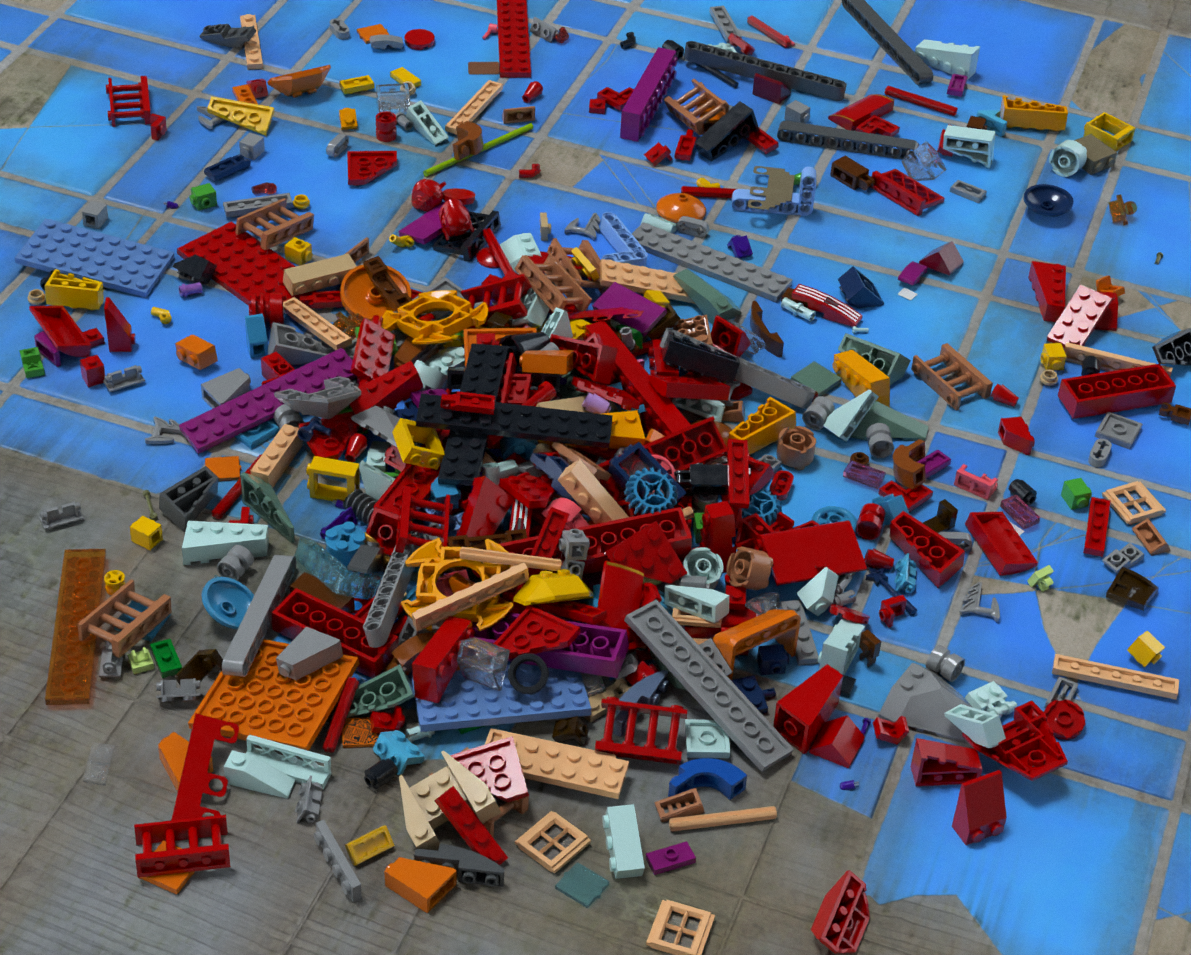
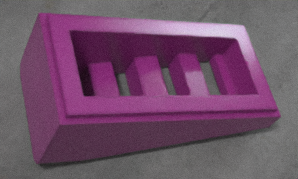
[34,331,61,367]

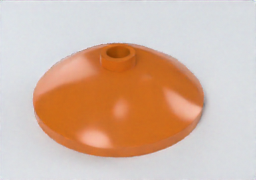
[656,193,706,224]

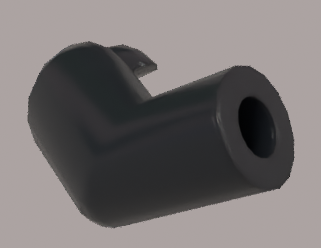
[620,32,636,49]

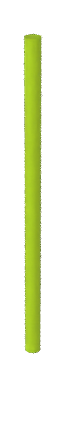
[423,123,533,177]

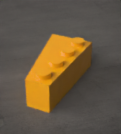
[1000,95,1068,131]

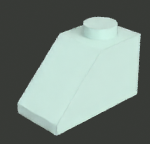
[359,460,395,501]
[797,567,838,616]

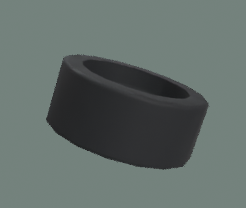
[508,653,549,695]

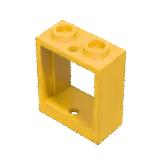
[1083,112,1135,151]
[392,418,445,470]
[306,456,360,501]

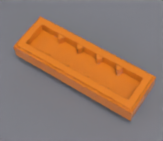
[232,84,258,104]

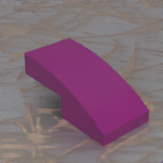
[898,261,928,285]

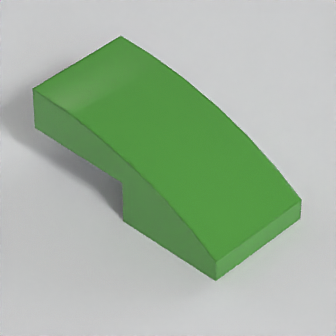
[19,347,45,378]

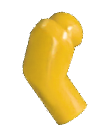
[696,178,720,188]
[389,234,414,247]

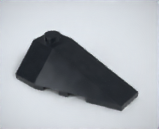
[1152,328,1191,366]

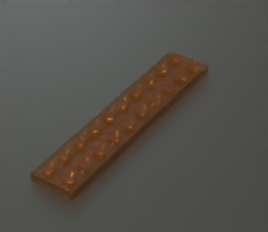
[45,549,106,705]

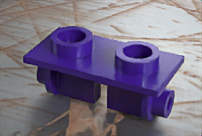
[320,507,358,539]

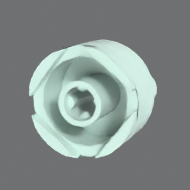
[1049,140,1087,177]
[414,360,447,391]
[680,547,723,589]

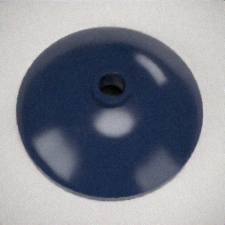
[1024,184,1074,217]

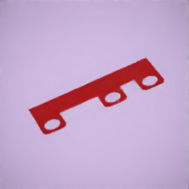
[171,713,239,820]

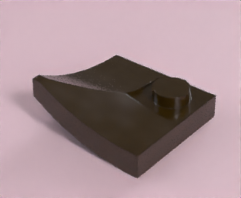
[1106,567,1159,611]

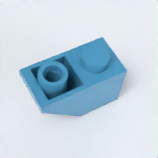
[245,314,268,358]
[430,477,461,512]
[872,494,910,525]

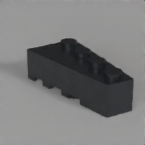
[695,101,759,161]
[662,331,740,384]

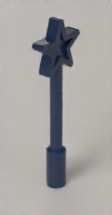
[865,567,917,615]

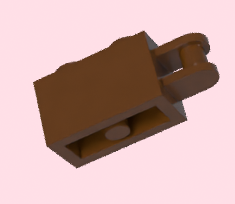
[830,156,875,190]

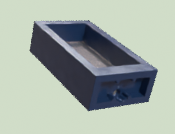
[607,442,686,507]

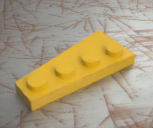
[207,96,274,136]

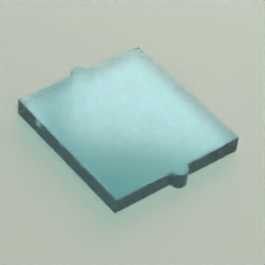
[555,862,609,908]

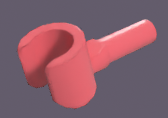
[482,23,498,40]

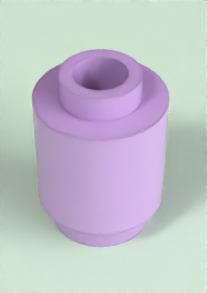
[582,393,611,414]

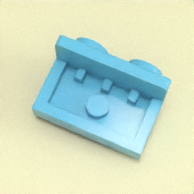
[373,730,425,775]

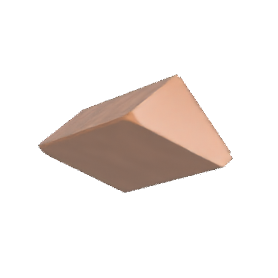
[468,62,499,74]
[502,106,535,124]
[344,237,369,263]
[1132,518,1171,555]

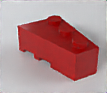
[699,501,736,573]
[910,738,983,786]

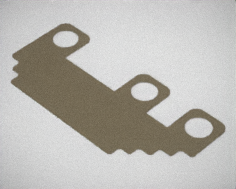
[748,166,795,210]

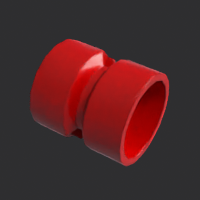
[376,111,397,142]
[856,503,886,540]

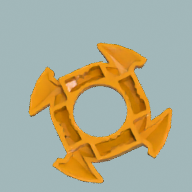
[382,290,489,344]
[400,538,513,632]

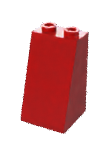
[773,664,843,754]

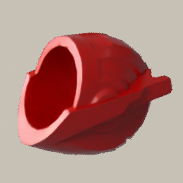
[411,179,446,212]
[438,199,474,241]

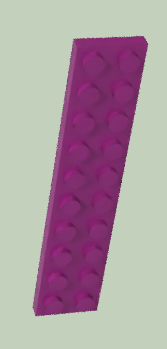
[179,348,357,454]

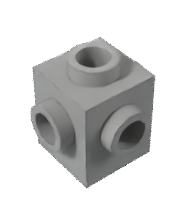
[558,529,590,560]

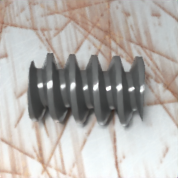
[343,489,377,525]

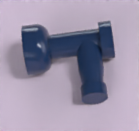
[297,416,332,442]

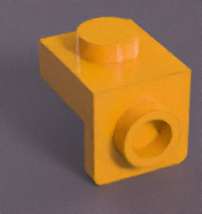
[339,108,357,130]

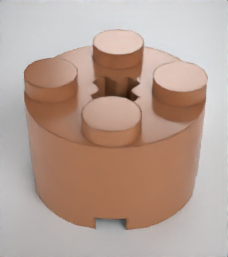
[776,426,816,470]
[727,547,773,590]

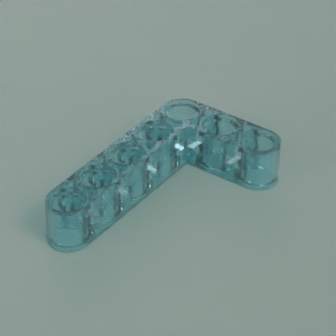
[294,537,383,598]

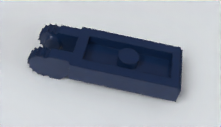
[204,154,251,182]

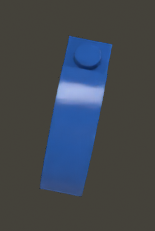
[668,758,747,800]

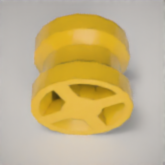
[104,570,125,595]

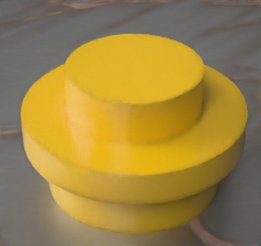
[293,194,310,210]

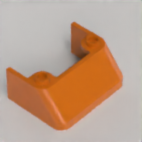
[713,609,801,680]

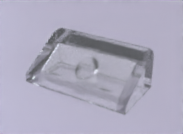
[745,593,780,615]

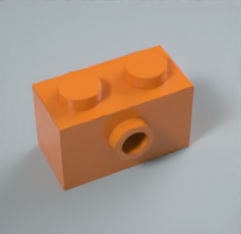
[175,334,218,370]

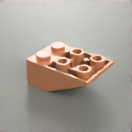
[673,315,713,368]

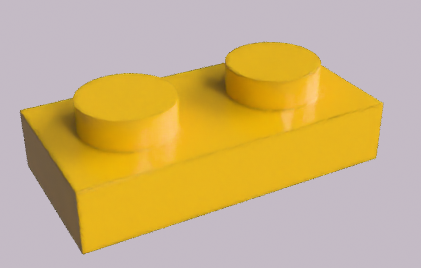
[339,75,374,94]
[571,247,600,282]

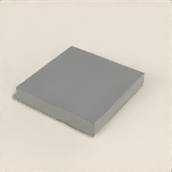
[1095,412,1143,449]

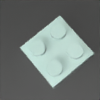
[685,719,730,758]

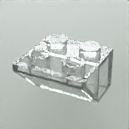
[376,83,410,115]
[901,141,947,181]
[457,637,510,691]

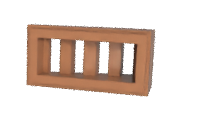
[706,401,745,422]
[654,788,705,822]

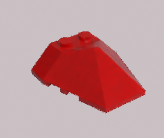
[962,700,1068,781]

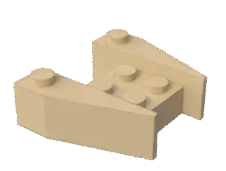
[399,751,501,850]

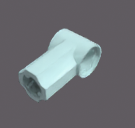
[482,459,519,485]

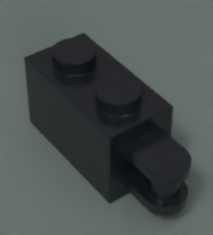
[674,463,728,495]

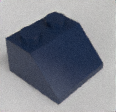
[838,266,884,308]

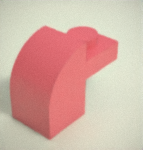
[542,498,589,530]

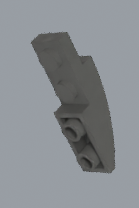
[200,24,256,47]
[414,844,504,887]

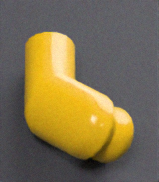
[151,307,172,324]

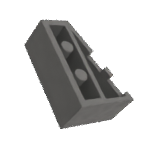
[159,466,218,532]

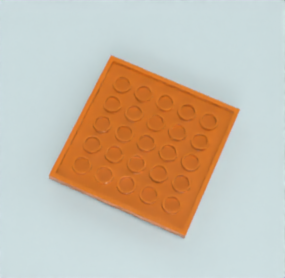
[188,639,359,751]

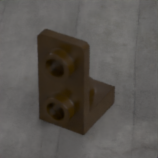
[923,499,958,533]
[175,649,223,685]

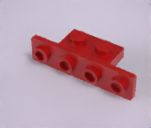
[500,353,532,405]

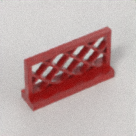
[871,169,945,216]

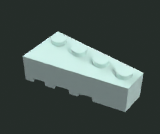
[915,39,980,80]
[182,521,269,566]

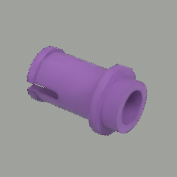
[179,282,202,298]

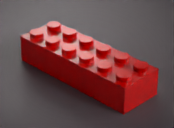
[1058,364,1176,419]
[271,588,399,678]

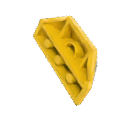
[514,569,594,606]

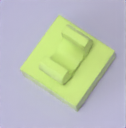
[1027,565,1054,592]
[127,647,154,674]

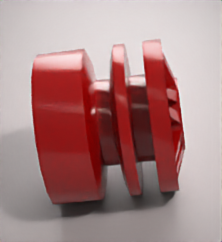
[249,292,284,327]

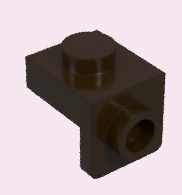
[552,716,588,746]

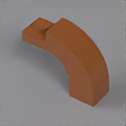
[452,121,484,160]
[893,439,926,489]
[382,632,435,675]

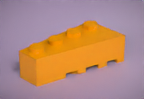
[832,350,890,407]
[729,397,796,455]
[564,410,645,451]

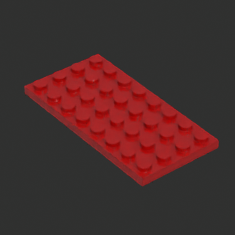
[177,222,317,306]

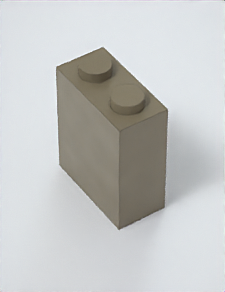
[1074,134,1117,175]

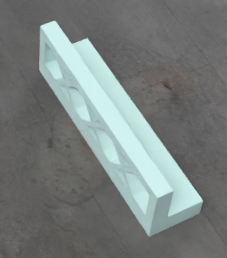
[246,735,331,789]

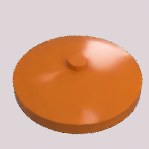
[340,265,411,321]

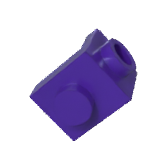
[727,235,753,259]

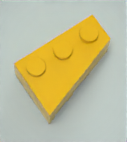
[45,269,104,310]

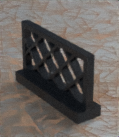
[432,211,501,261]

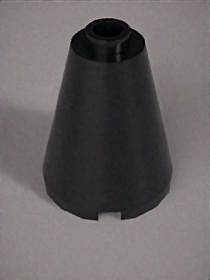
[499,332,550,369]

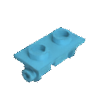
[894,553,917,593]

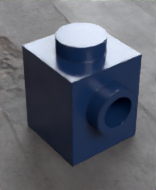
[757,644,789,675]

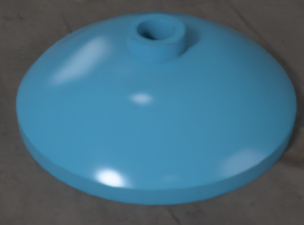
[202,577,254,629]

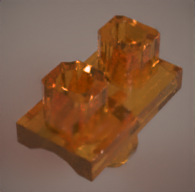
[1108,194,1137,225]
[333,311,363,340]

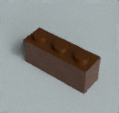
[290,572,355,614]

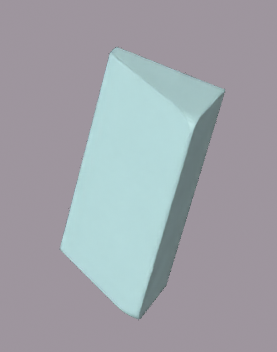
[641,213,677,233]

